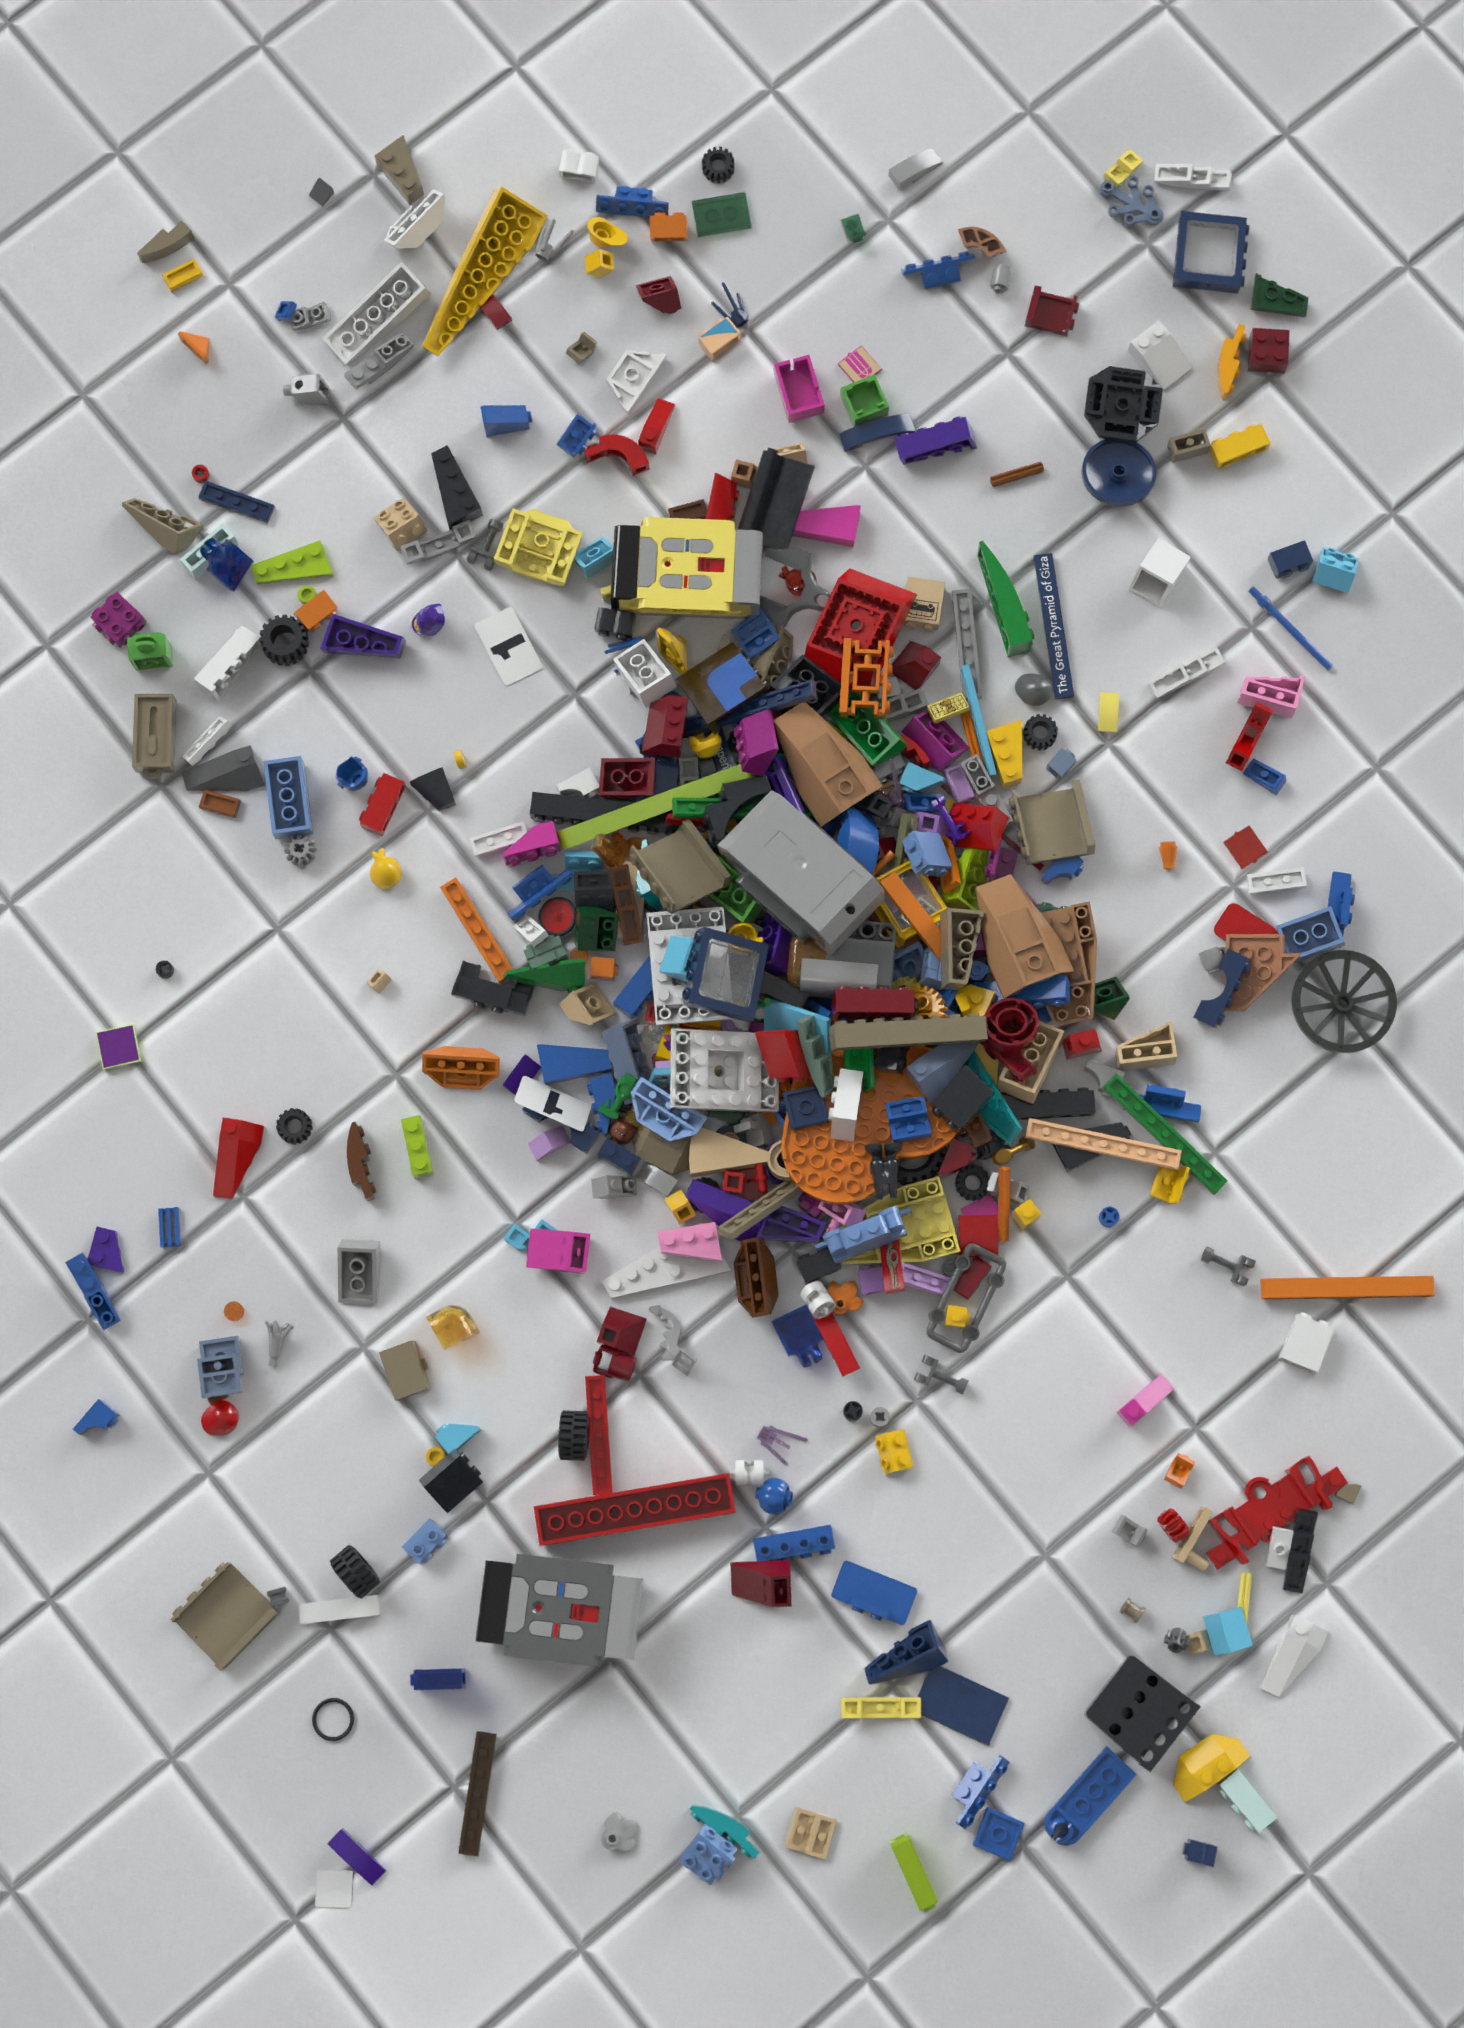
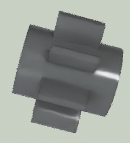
[1164,1628,1190,1653]

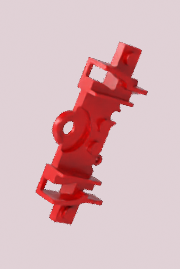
[1206,1456,1348,1570]

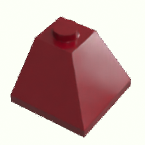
[636,276,682,314]
[892,641,941,690]
[937,1138,976,1180]

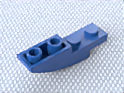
[65,1252,121,1331]

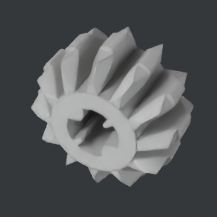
[284,834,317,867]

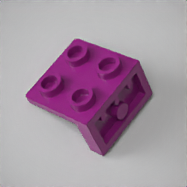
[985,839,1018,883]

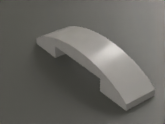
[400,520,477,564]

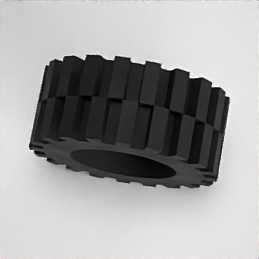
[897,1146,946,1186]

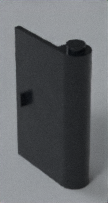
[737,447,815,550]

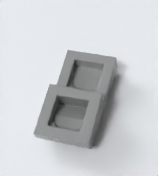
[636,1162,678,1197]

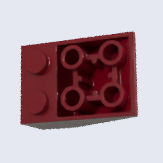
[730,1560,792,1607]

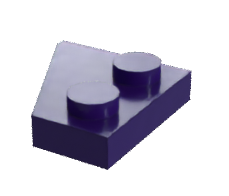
[87,1226,124,1273]

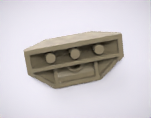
[632,1121,691,1175]

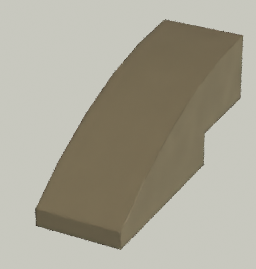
[137,221,194,263]

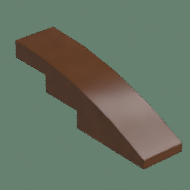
[609,864,643,946]

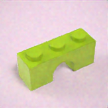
[401,1115,434,1179]

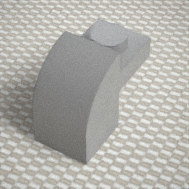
[733,1114,774,1148]
[987,1172,1030,1204]

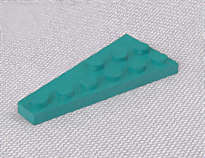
[960,1050,1022,1144]

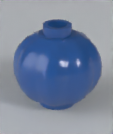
[755,1478,793,1515]

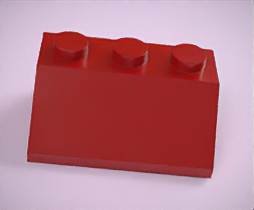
[706,473,740,521]
[949,803,1009,851]

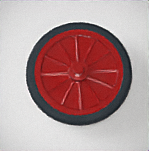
[538,897,576,937]

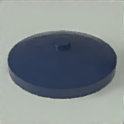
[1081,439,1156,507]

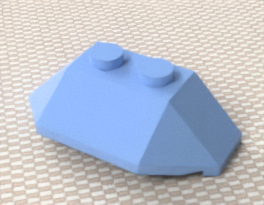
[631,1077,707,1142]

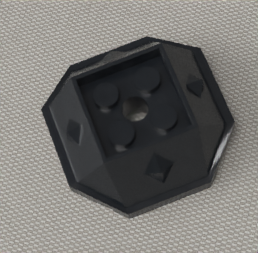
[1084,366,1163,443]

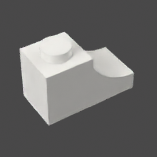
[556,767,599,798]

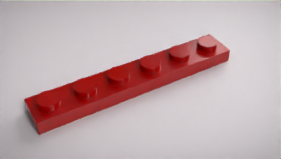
[585,1375,613,1495]

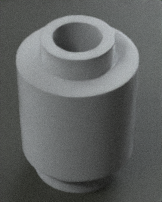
[990,264,1011,293]

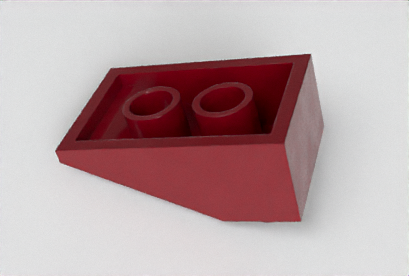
[599,758,656,801]

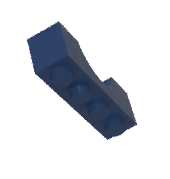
[1193,948,1252,1028]
[522,1107,600,1154]

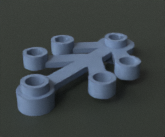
[1100,176,1164,227]

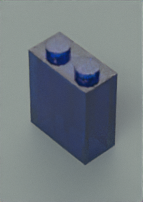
[410,1668,466,1690]

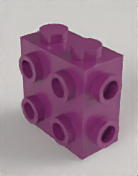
[90,592,146,648]

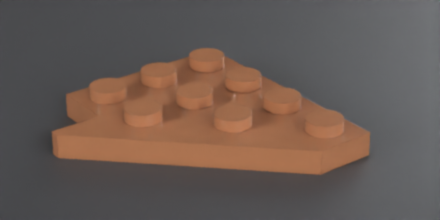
[1225,934,1301,1011]

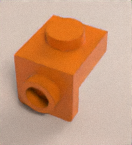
[1164,1453,1195,1489]

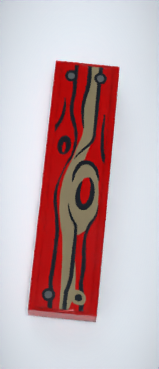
[880,1239,905,1294]

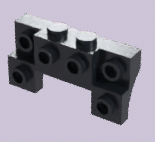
[451,960,535,1016]

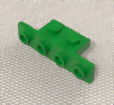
[844,1017,876,1093]

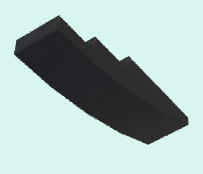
[1282,1508,1318,1593]

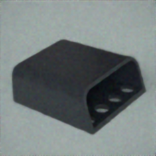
[1084,1656,1201,1772]

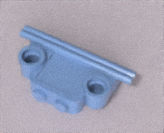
[815,1206,912,1264]

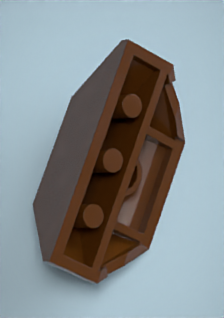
[733,1237,779,1318]

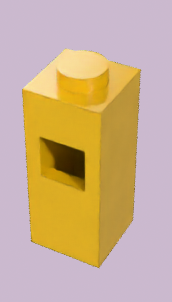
[1011,1199,1042,1231]

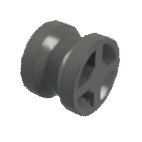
[267,1587,290,1607]

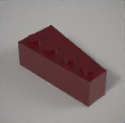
[831,986,914,1023]

